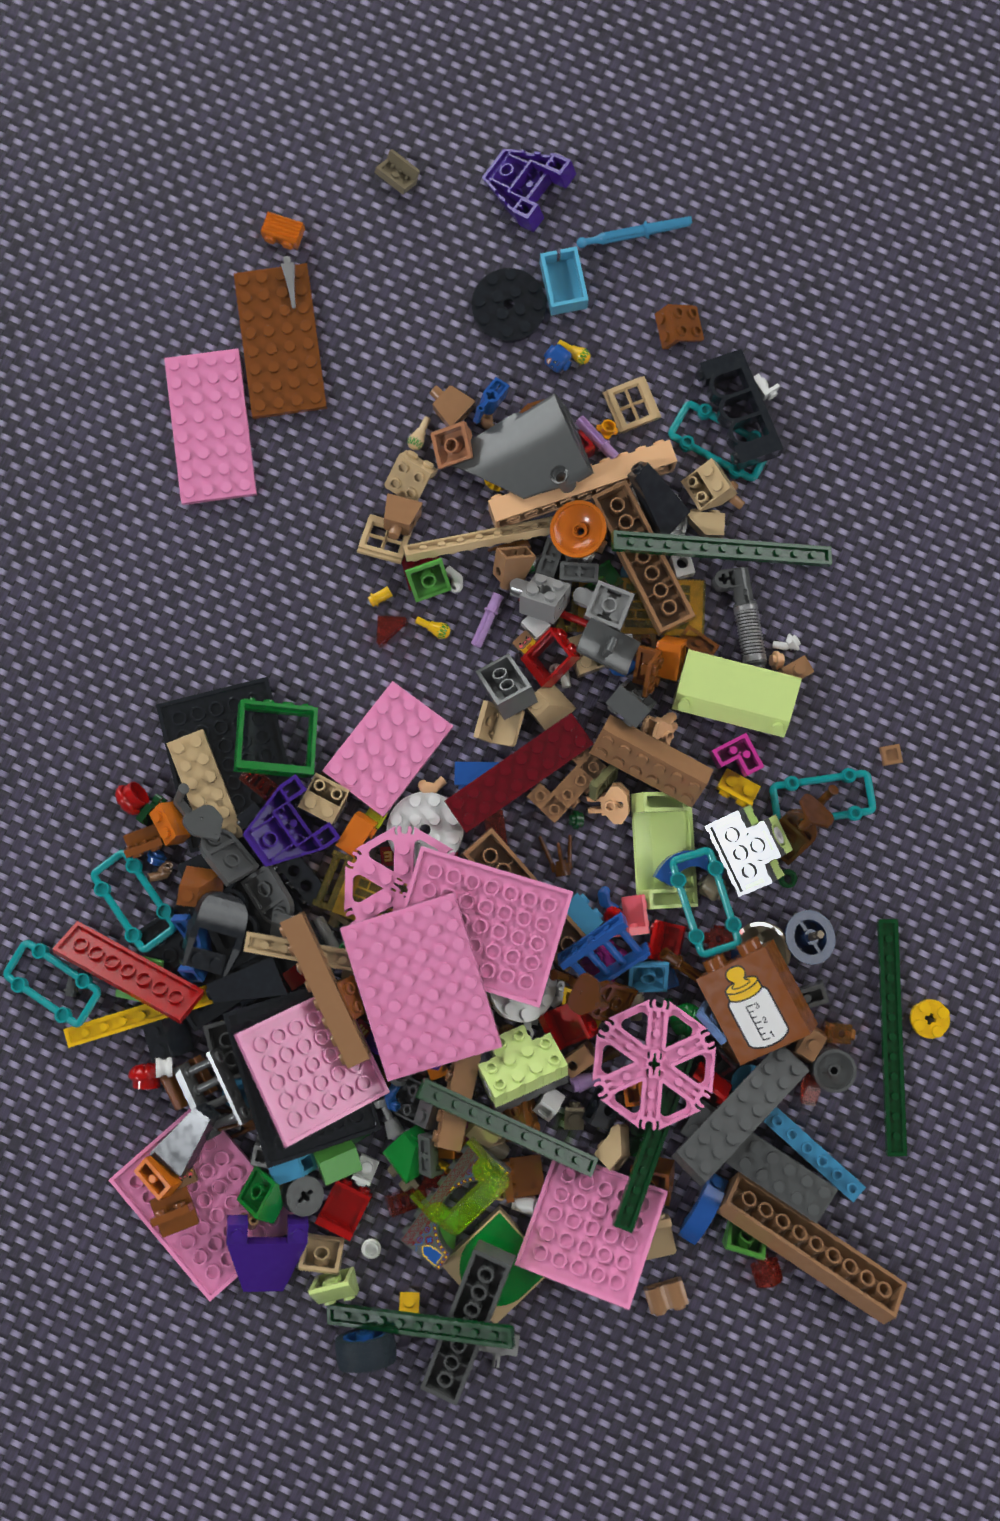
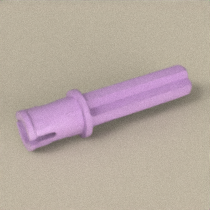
[576,416,619,459]
[471,592,504,648]

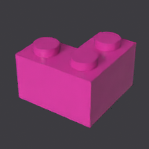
[709,733,764,777]

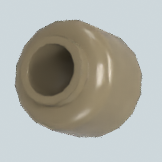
[698,874,728,901]

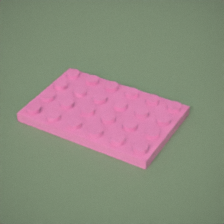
[322,681,453,818]

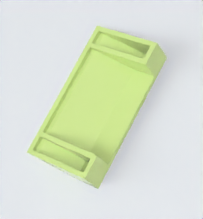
[672,649,802,737]
[630,792,698,910]

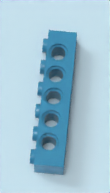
[763,1107,866,1202]

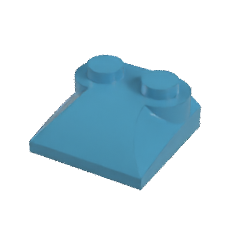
[627,961,669,992]

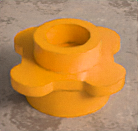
[596,419,618,439]

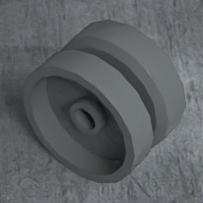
[808,1047,857,1093]

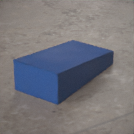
[667,965,680,990]

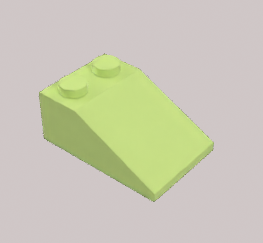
[308,1266,359,1306]

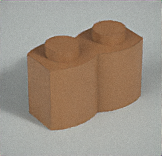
[643,1276,689,1316]

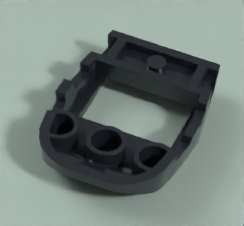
[179,891,248,977]

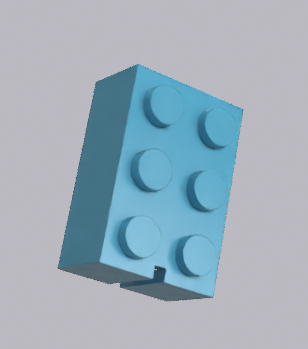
[540,246,588,316]

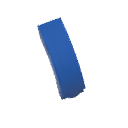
[653,850,725,886]
[171,914,212,982]
[677,1173,728,1245]

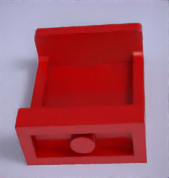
[538,1003,599,1050]
[315,1177,373,1241]

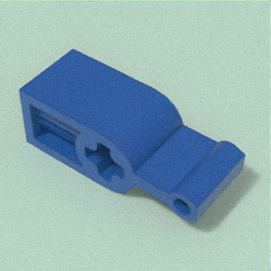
[473,377,510,424]

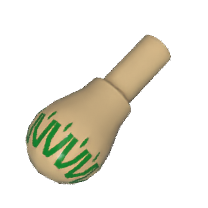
[407,416,431,450]

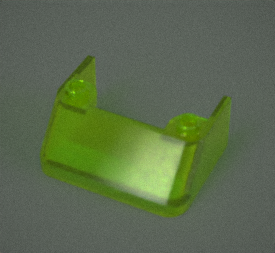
[410,1137,510,1235]

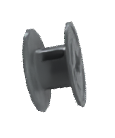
[280,1175,324,1217]

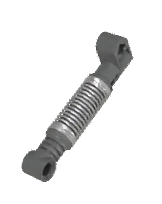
[711,567,767,668]

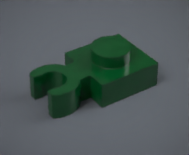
[135,793,168,826]

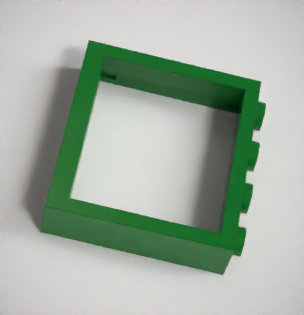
[234,698,318,779]

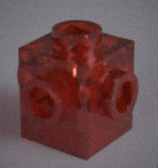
[704,925,733,948]
[750,1255,783,1288]

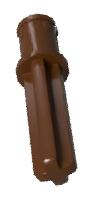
[659,948,702,983]

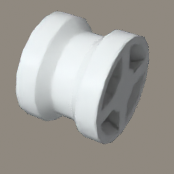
[156,1057,172,1078]

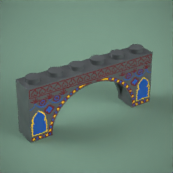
[401,1140,512,1271]

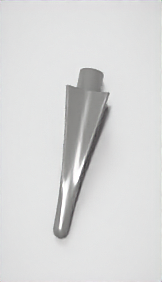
[281,256,296,309]

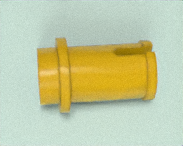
[367,586,393,607]

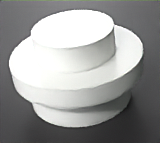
[361,1238,381,1259]

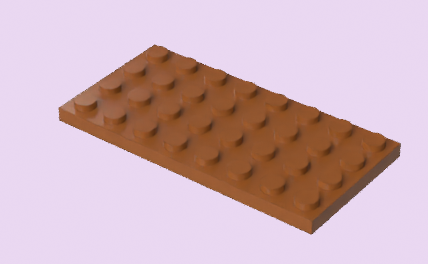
[233,263,327,419]

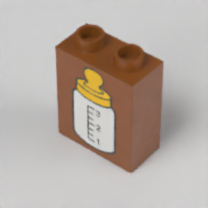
[696,936,818,1065]

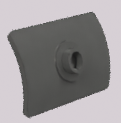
[576,618,640,676]

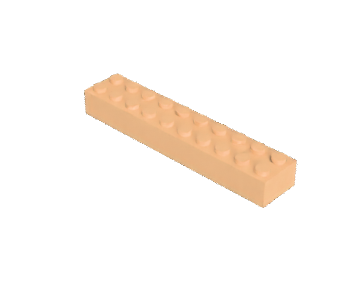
[488,440,677,528]

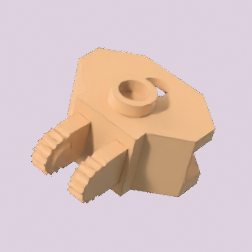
[640,712,678,746]
[586,782,631,824]

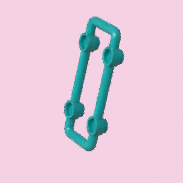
[668,401,768,482]
[769,768,876,821]
[669,847,742,958]
[90,849,177,953]
[3,940,101,1027]

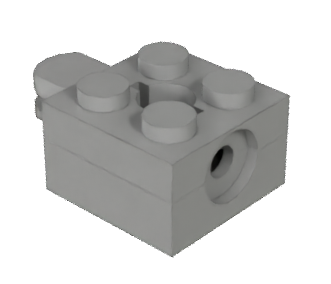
[510,573,571,624]
[573,580,635,632]

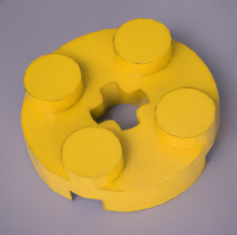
[909,999,950,1039]

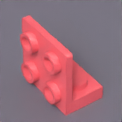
[614,894,650,937]

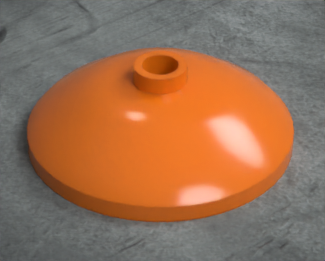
[550,500,607,558]

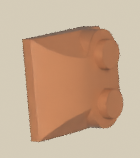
[430,421,473,469]

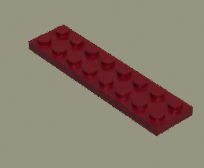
[444,713,594,833]

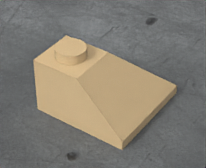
[525,685,576,730]

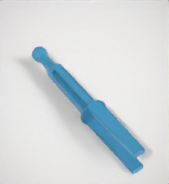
[577,216,692,248]

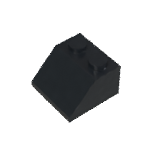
[142,1017,195,1064]

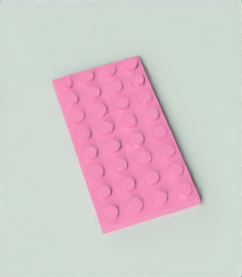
[164,348,257,505]

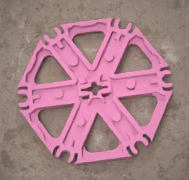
[344,826,457,924]
[592,999,716,1130]

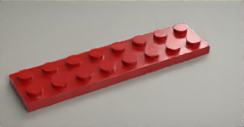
[52,921,205,1024]

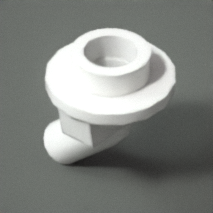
[772,634,801,650]

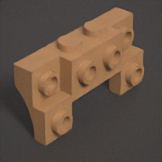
[527,749,607,824]

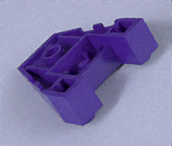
[482,149,577,232]
[242,774,341,867]
[226,1214,309,1292]

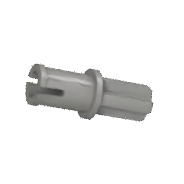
[313,916,340,948]

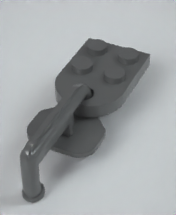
[173,783,259,887]
[241,865,299,972]

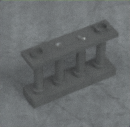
[172,1047,252,1141]

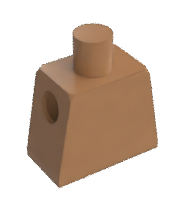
[430,385,476,427]
[383,493,422,540]
[493,546,536,590]
[777,655,814,680]
[790,1027,827,1063]
[563,1039,595,1078]

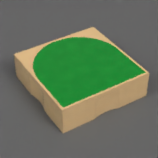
[442,1205,545,1323]

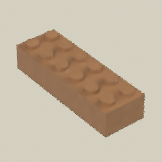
[589,714,714,808]

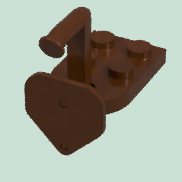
[779,785,839,866]
[549,969,638,1023]

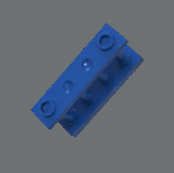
[557,912,651,982]

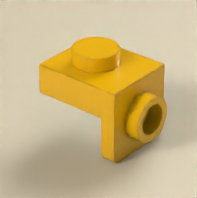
[399,1292,420,1313]

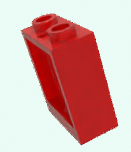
[520,627,581,688]

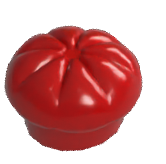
[115,782,149,815]
[128,1063,161,1090]

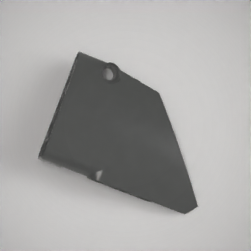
[452,393,594,499]

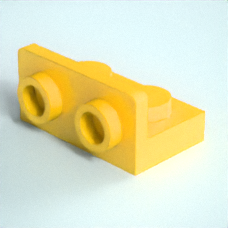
[715,768,761,808]

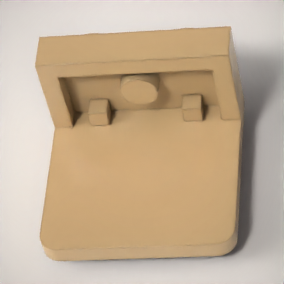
[384,450,438,501]
[473,700,525,747]
[646,1213,676,1260]

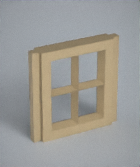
[603,376,661,434]
[357,514,413,564]

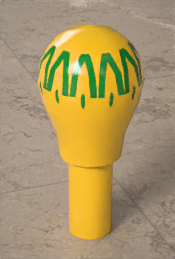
[557,340,591,365]
[415,617,451,639]

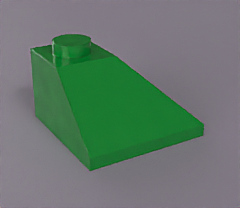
[383,1125,425,1184]
[237,1166,283,1224]

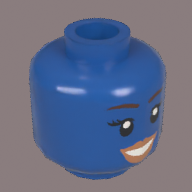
[544,344,572,373]

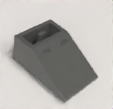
[391,1077,442,1130]

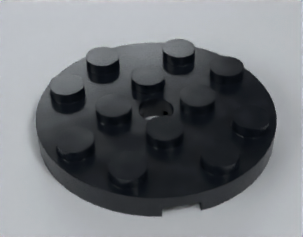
[472,268,546,343]

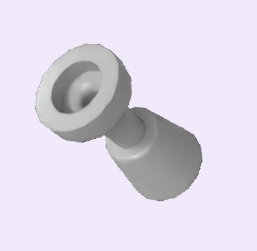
[374,1097,405,1139]

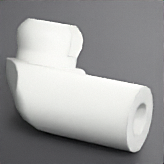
[445,565,463,593]

